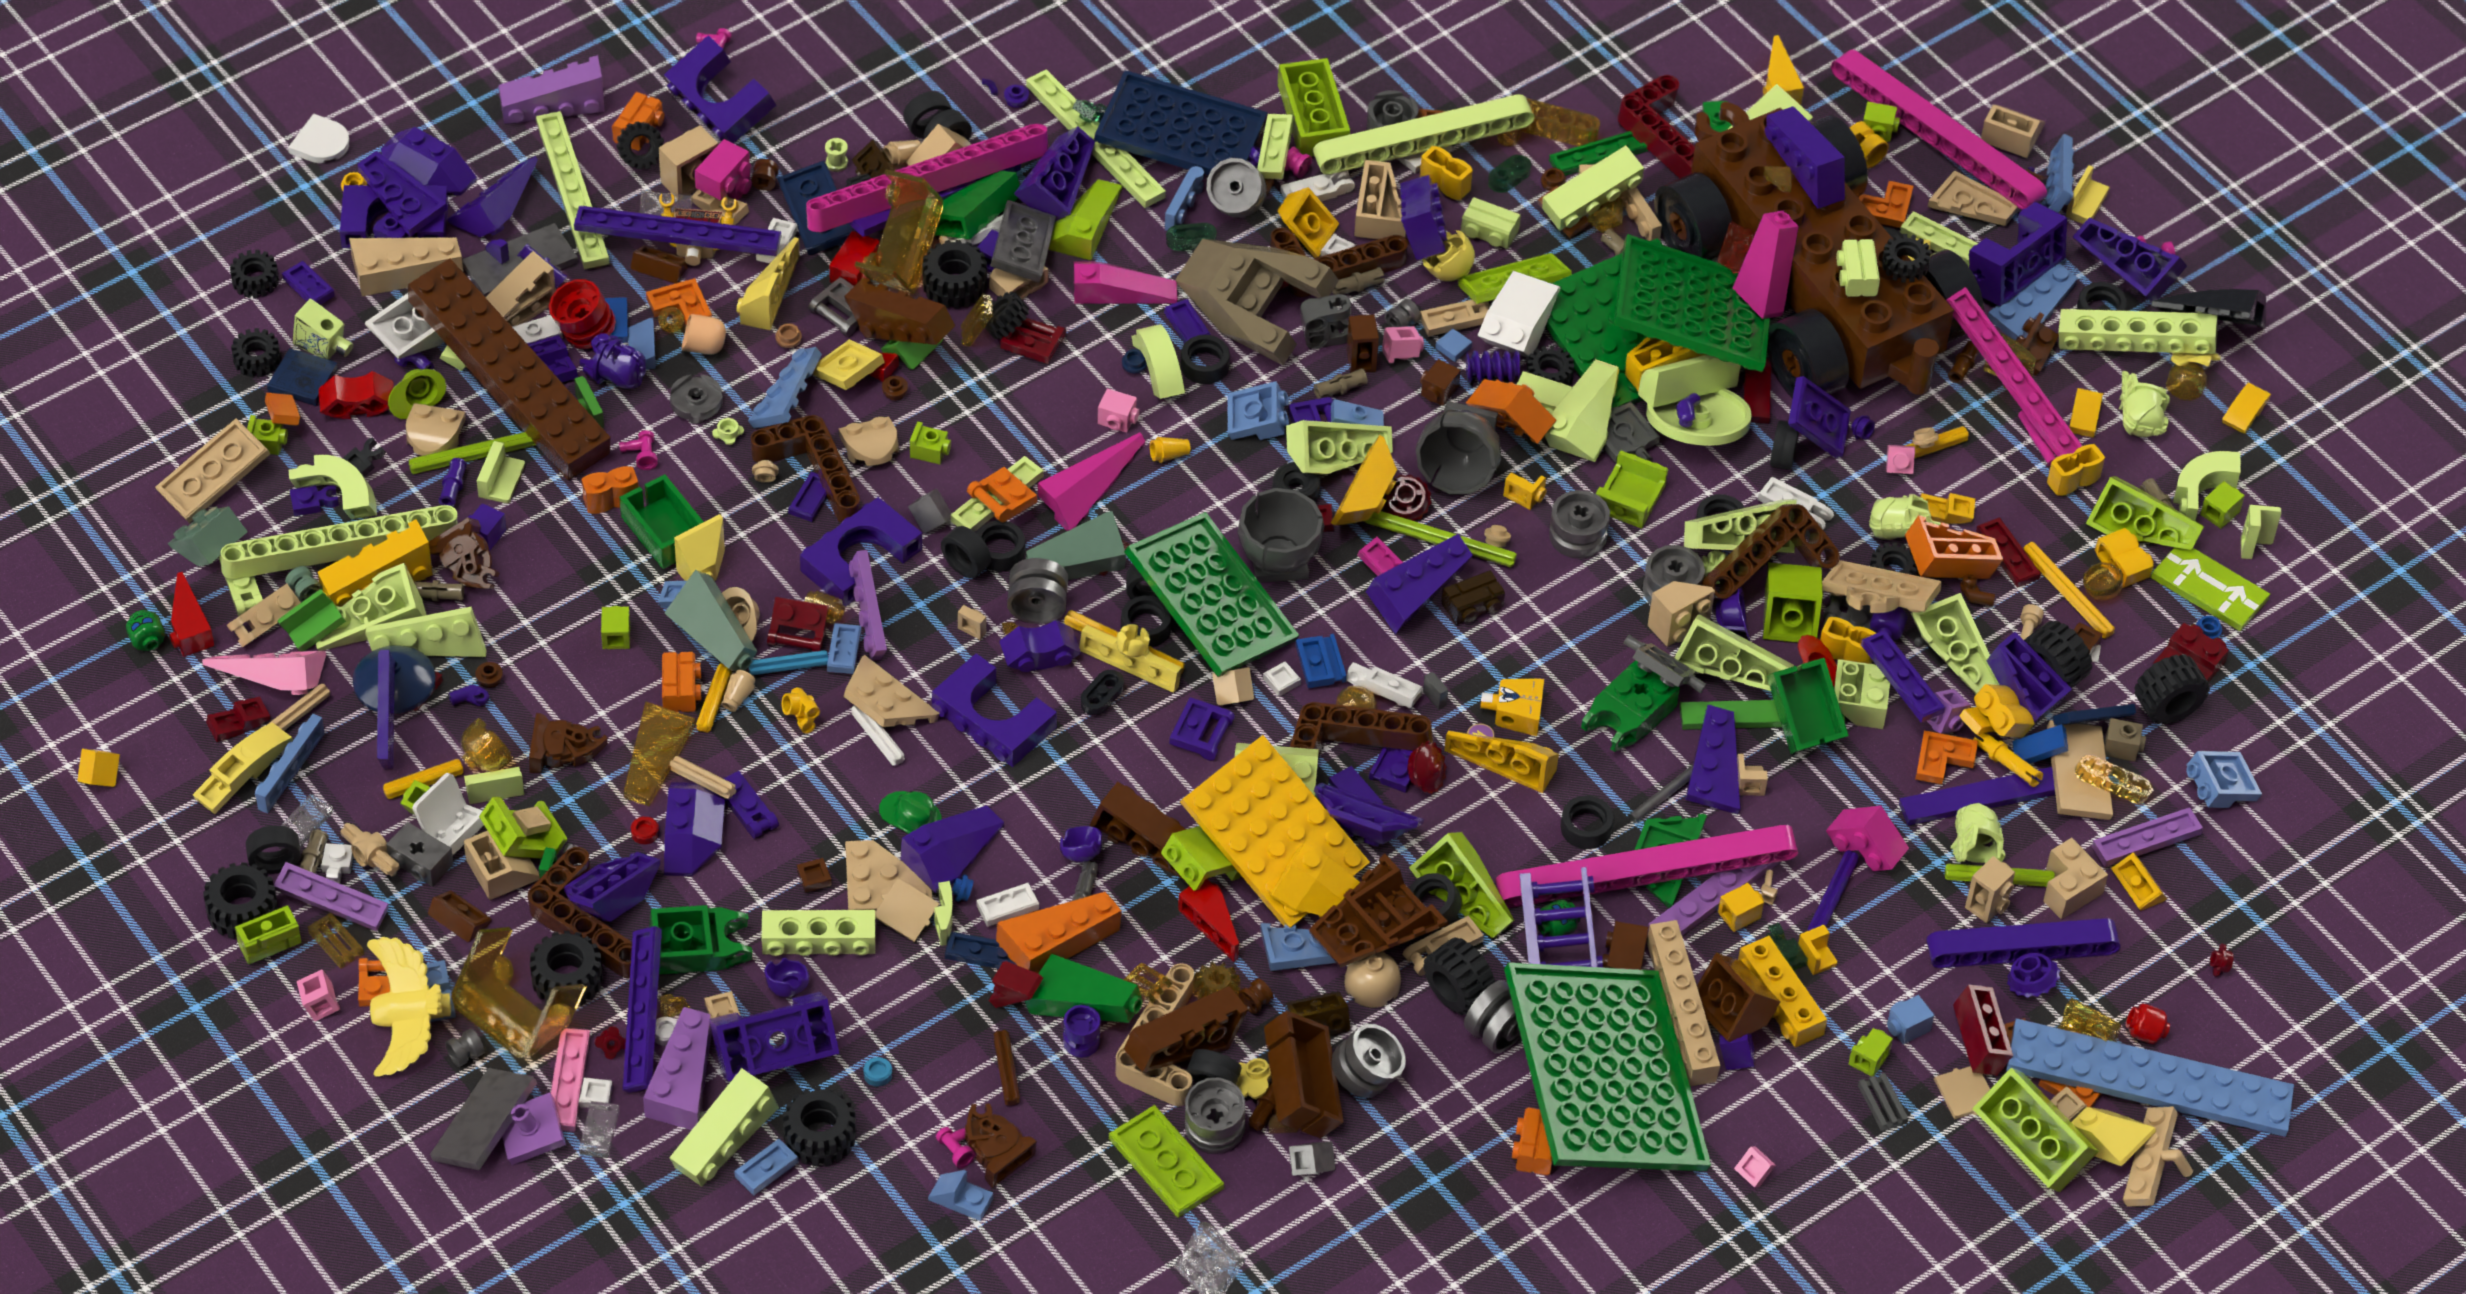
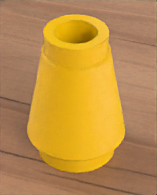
[1150,437,1190,463]

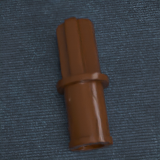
[1948,341,1979,384]
[1249,1082,1277,1131]

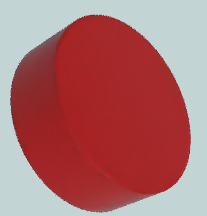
[631,816,659,845]

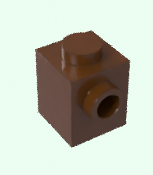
[1420,359,1461,406]

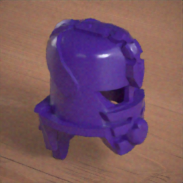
[579,333,646,389]

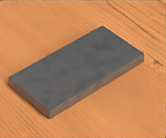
[990,200,1056,283]
[462,223,578,297]
[430,1068,537,1170]

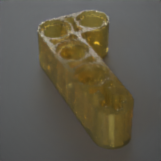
[1497,98,1600,147]

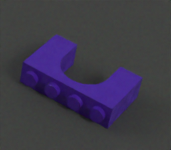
[664,35,777,144]
[339,185,449,248]
[800,497,922,608]
[932,653,1057,767]

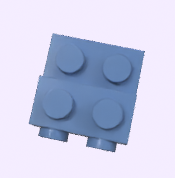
[1228,381,1289,440]
[2186,751,2262,808]

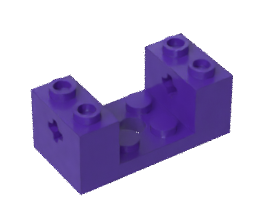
[1969,202,2067,307]
[709,992,840,1082]

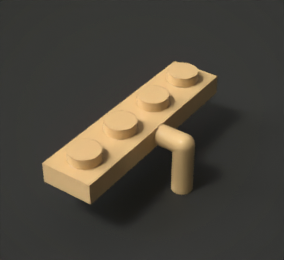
[2123,1106,2193,1207]

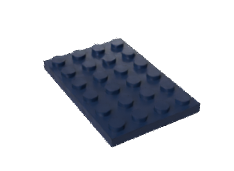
[1094,70,1268,176]

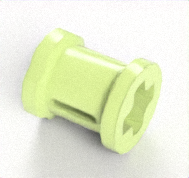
[825,138,848,172]

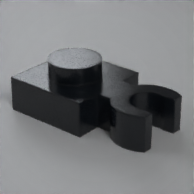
[342,437,386,477]

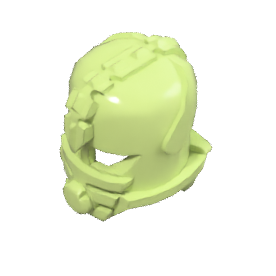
[2119,371,2170,437]
[1869,494,1941,540]
[1951,803,2005,863]

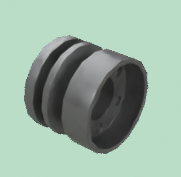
[1185,1078,1245,1154]

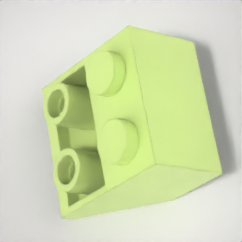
[1834,659,1890,729]

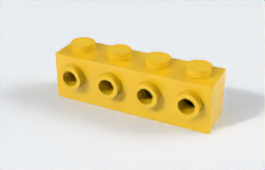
[1738,936,1827,1047]

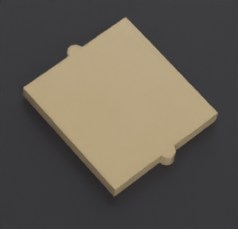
[875,878,939,943]
[1934,1066,1990,1119]

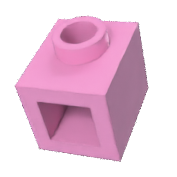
[1098,388,1139,433]

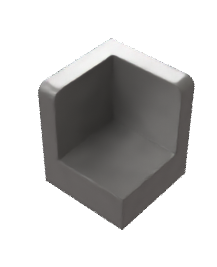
[908,488,952,533]
[1289,1141,1335,1176]

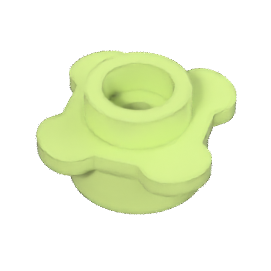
[712,418,744,445]

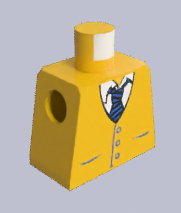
[1480,679,1544,736]

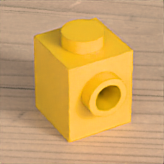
[1718,883,1764,932]

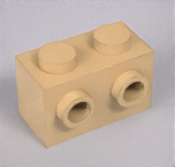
[1965,856,2015,924]

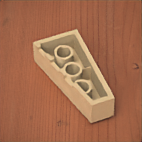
[349,238,463,296]

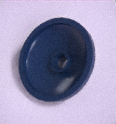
[353,645,436,714]

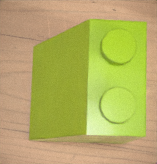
[1763,562,1823,642]

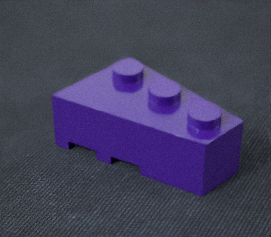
[1986,632,2072,728]

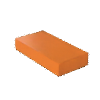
[265,393,300,425]

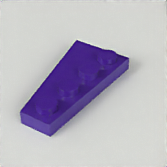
[357,151,448,237]
[1685,705,1740,815]

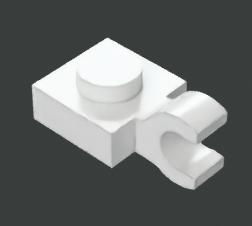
[321,843,353,884]

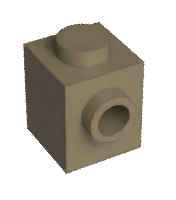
[2104,718,2146,762]

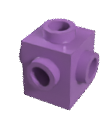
[1927,689,1971,734]

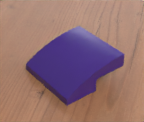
[528,335,578,382]

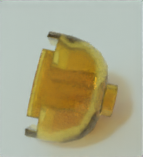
[461,717,514,772]

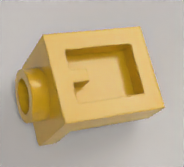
[1503,473,1547,510]

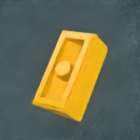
[2111,852,2167,911]

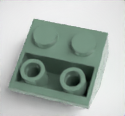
[168,506,248,567]

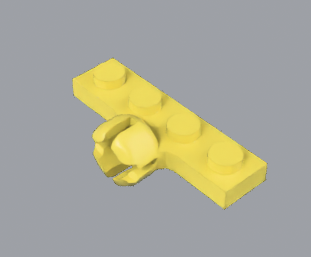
[1079,624,1182,693]

